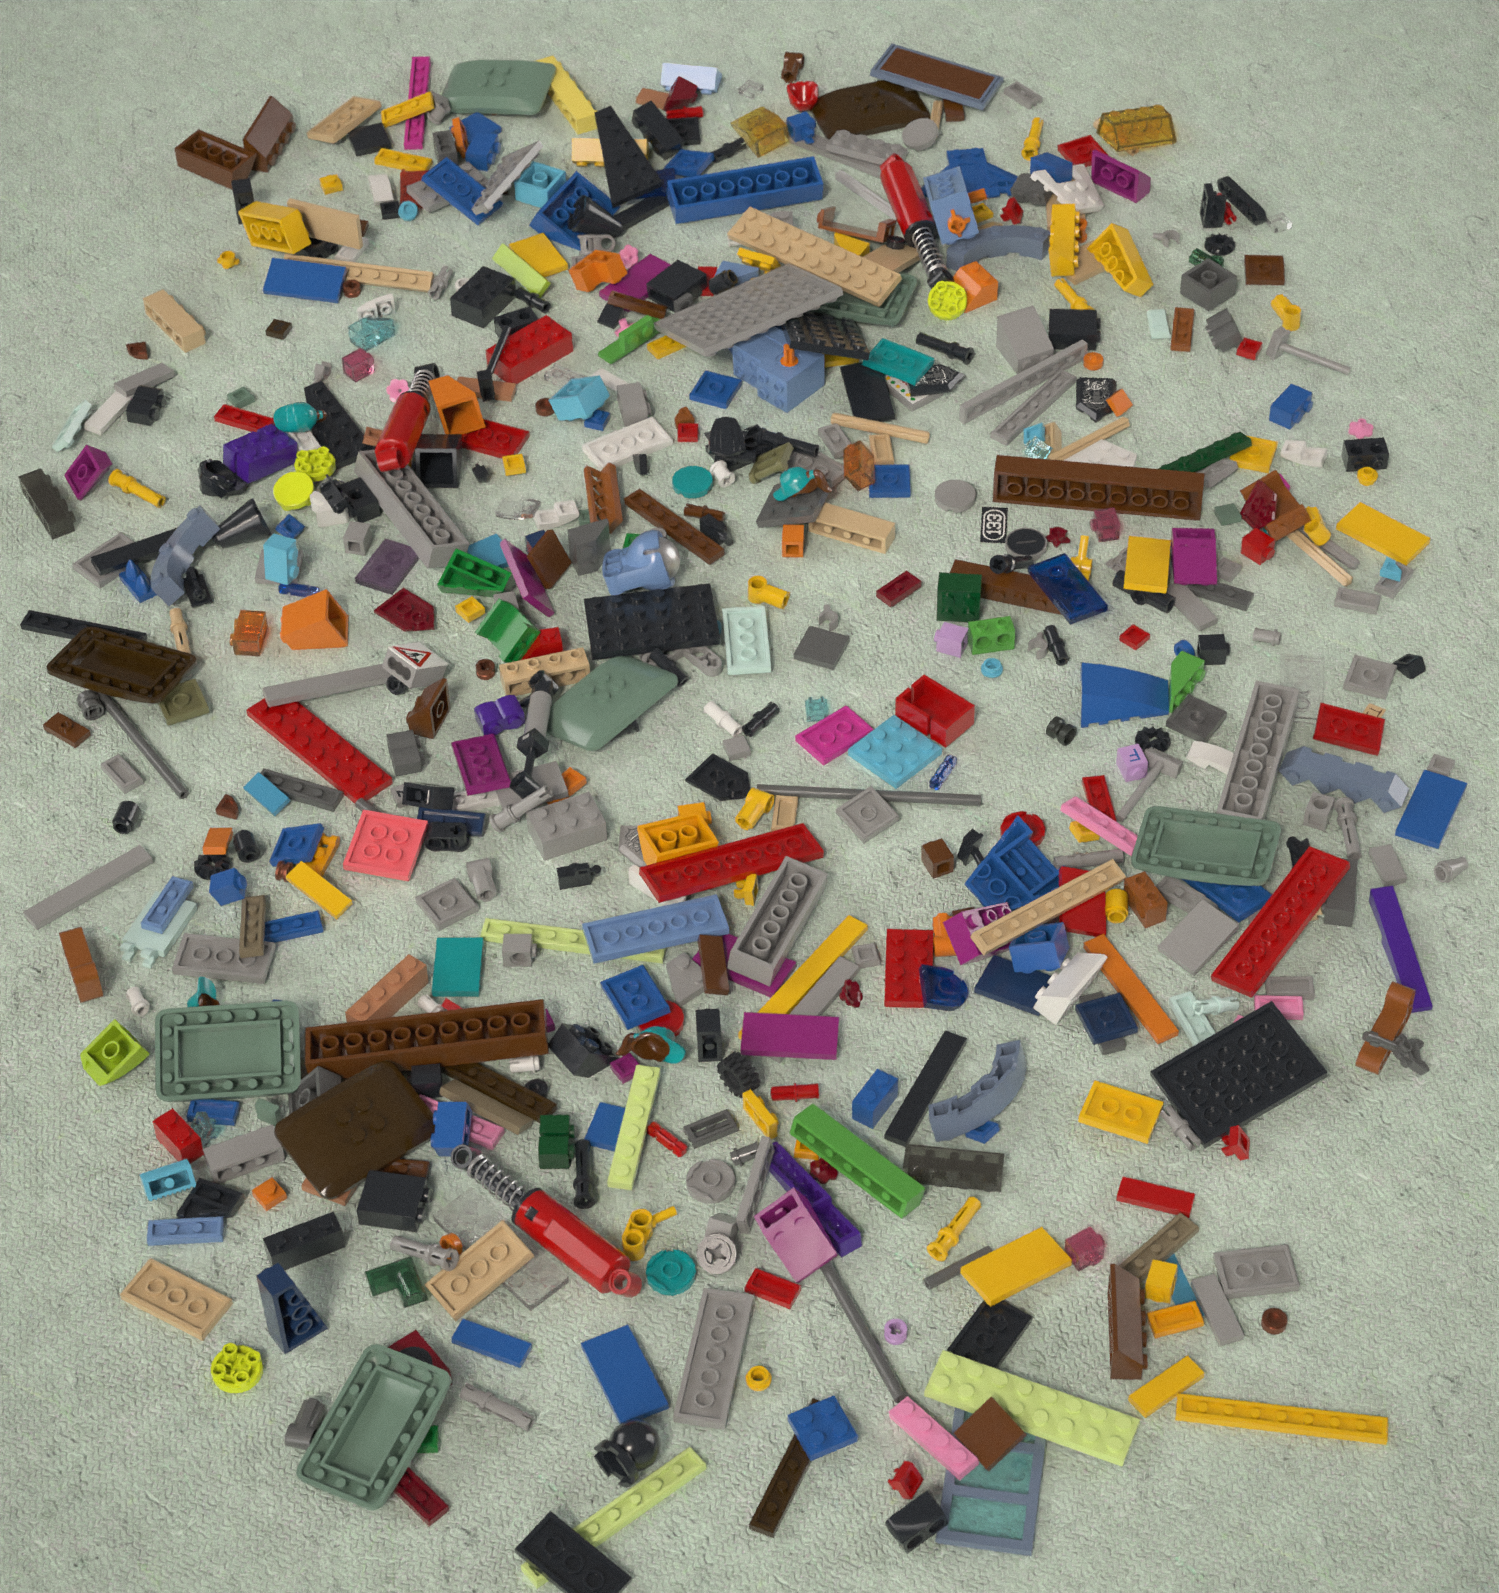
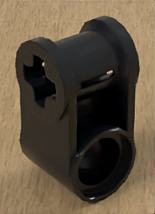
[424,821,470,852]

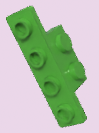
[598,315,660,364]

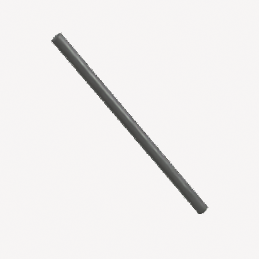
[95,691,189,799]
[757,784,981,806]
[820,1261,906,1403]

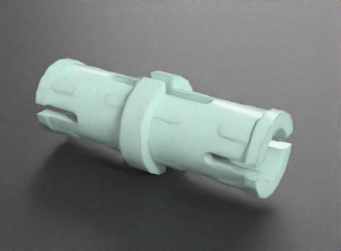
[1193,996,1239,1015]

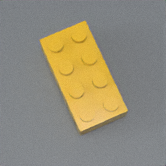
[238,201,311,254]

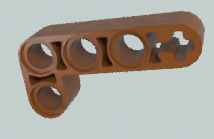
[59,926,103,1003]
[1355,981,1416,1075]

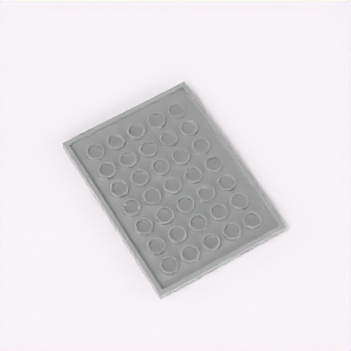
[654,263,843,357]

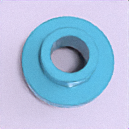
[981,658,1003,678]

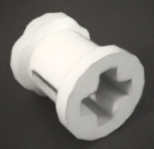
[710,460,735,488]

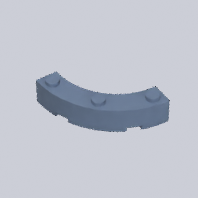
[946,225,1051,271]
[150,505,220,606]
[928,1040,1026,1142]

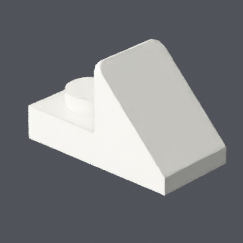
[310,491,350,527]

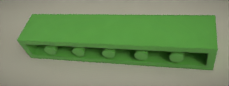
[789,1103,925,1219]

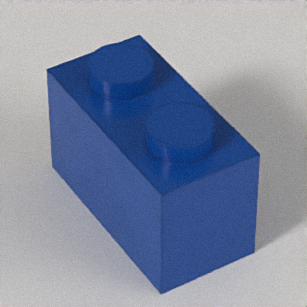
[465,131,501,171]
[1030,152,1073,183]
[1269,383,1313,430]
[852,1069,898,1129]
[431,1102,472,1156]

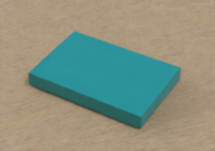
[863,338,935,385]
[432,937,484,997]

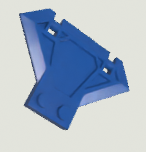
[921,148,1019,198]

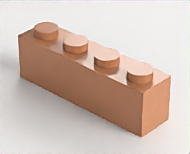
[345,954,429,1023]

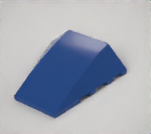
[1080,662,1169,728]
[964,816,1064,911]

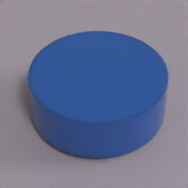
[1174,640,1195,656]

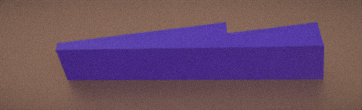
[1369,886,1433,1013]
[769,1141,862,1258]

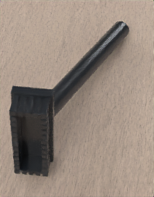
[476,326,511,402]
[957,829,984,866]

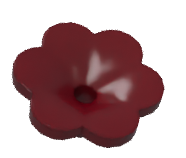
[839,979,863,1008]
[809,1158,838,1184]

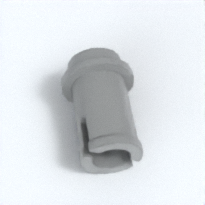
[1253,627,1282,646]

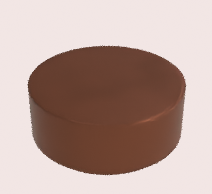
[535,398,555,416]
[1261,1308,1288,1335]

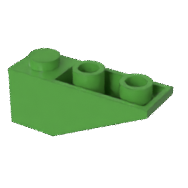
[1169,651,1206,713]

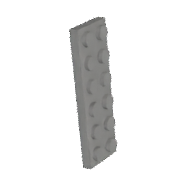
[673,1288,754,1430]

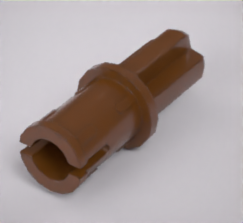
[683,503,725,522]

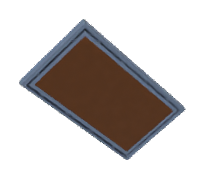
[870,43,1004,110]

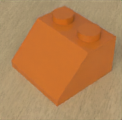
[953,261,998,313]

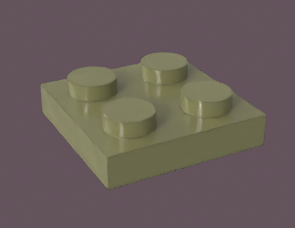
[158,679,209,726]

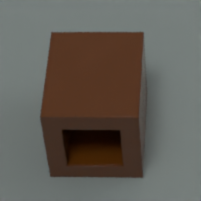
[921,838,954,879]

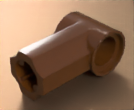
[781,52,804,83]

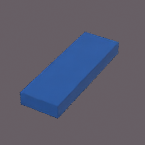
[264,910,323,943]
[451,1319,532,1368]

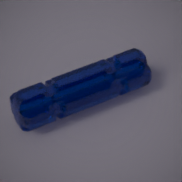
[278,583,320,598]
[929,754,957,790]

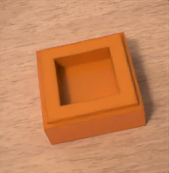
[1106,389,1133,417]

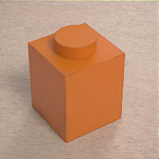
[782,525,804,557]

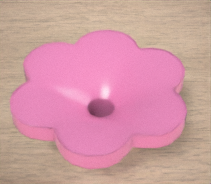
[619,245,638,269]
[614,318,634,337]
[386,379,409,402]
[1348,418,1373,439]

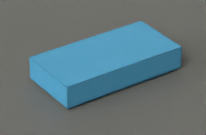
[243,772,290,816]

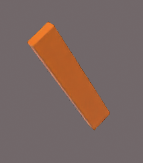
[1083,934,1179,1044]

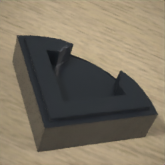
[633,454,648,475]

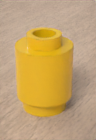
[1105,888,1128,924]

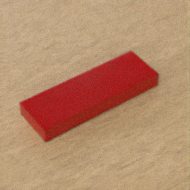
[214,404,275,432]
[1082,775,1117,822]
[1116,1176,1195,1218]

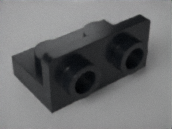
[1199,183,1227,228]

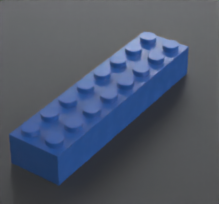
[667,156,823,224]

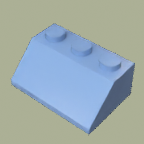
[661,63,722,95]

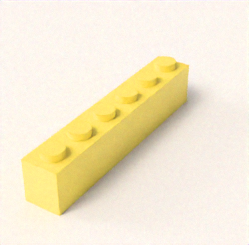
[536,56,597,135]

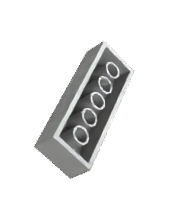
[727,856,828,986]

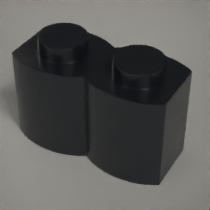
[126,385,166,426]

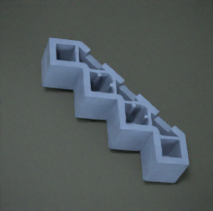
[1278,746,1409,813]

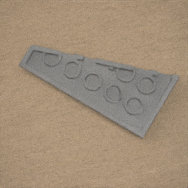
[472,141,543,215]

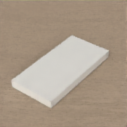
[582,416,673,471]

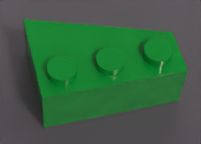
[437,548,515,597]

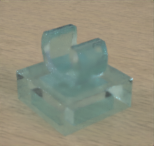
[1023,436,1053,459]
[805,696,829,722]
[190,1111,221,1146]

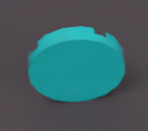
[672,466,713,499]
[646,1249,696,1296]

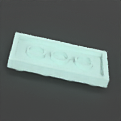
[722,606,771,675]

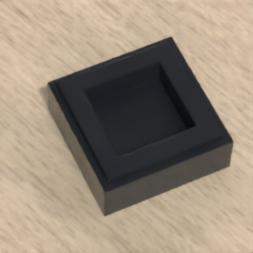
[380,201,400,220]

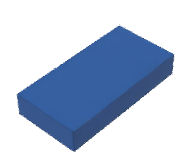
[186,1099,240,1126]

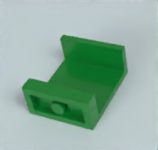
[475,598,541,663]

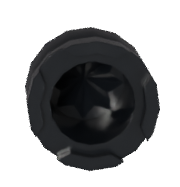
[594,1419,661,1488]

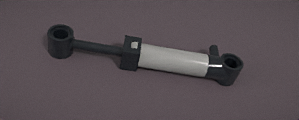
[509,670,559,799]

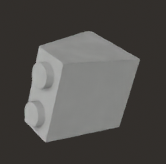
[996,306,1054,374]

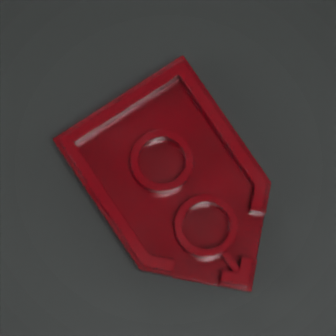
[1240,479,1277,529]
[374,587,434,632]

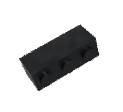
[632,100,684,161]
[263,1211,345,1270]

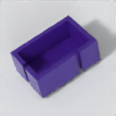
[223,424,297,484]

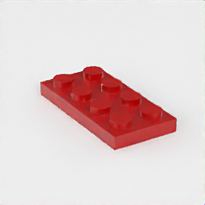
[884,929,933,1008]

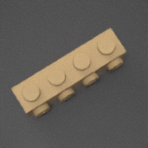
[499,647,590,696]

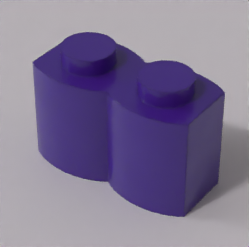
[474,695,525,735]

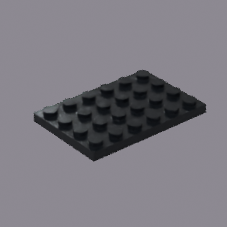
[781,311,870,360]
[584,583,721,660]
[1150,1001,1328,1148]

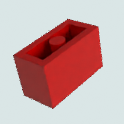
[152,1108,204,1164]

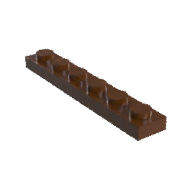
[624,488,725,565]

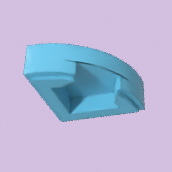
[1379,557,1402,582]

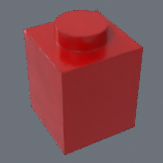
[1240,528,1275,565]

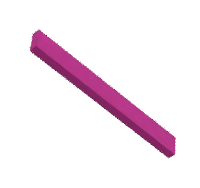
[404,56,431,150]

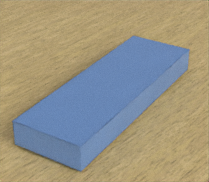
[141,876,194,934]
[147,1216,224,1246]

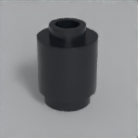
[709,270,738,295]
[112,801,141,834]
[233,830,260,863]

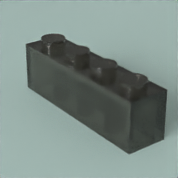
[18,468,76,540]
[903,1144,1004,1192]

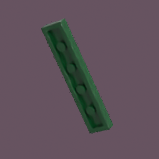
[1158,432,1252,472]

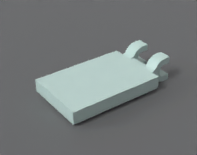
[120,891,197,968]

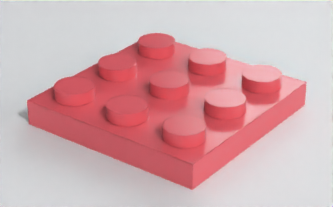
[343,810,429,881]

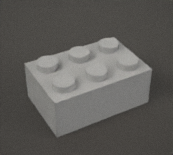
[526,792,607,861]

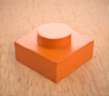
[252,1178,287,1211]

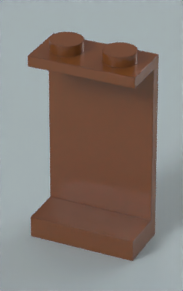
[817,206,897,243]
[1240,470,1311,542]

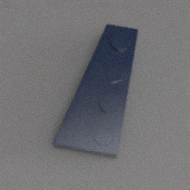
[256,1263,328,1354]

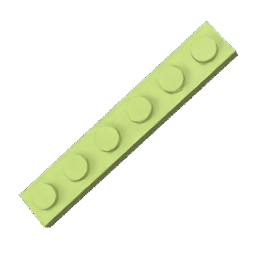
[607,1065,660,1190]

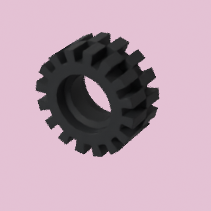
[717,1051,761,1098]

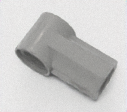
[466,858,497,902]

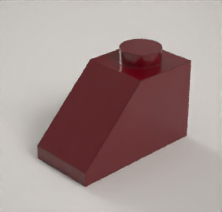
[662,75,698,112]

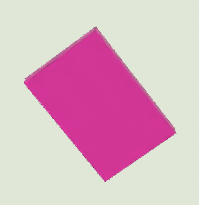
[795,705,874,766]

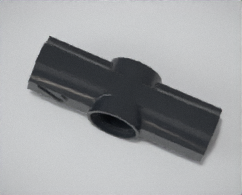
[1112,570,1176,614]

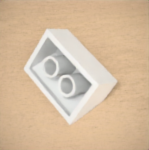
[1033,952,1108,1025]

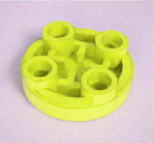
[928,281,967,320]
[294,447,336,482]
[273,471,315,511]
[211,1343,263,1393]

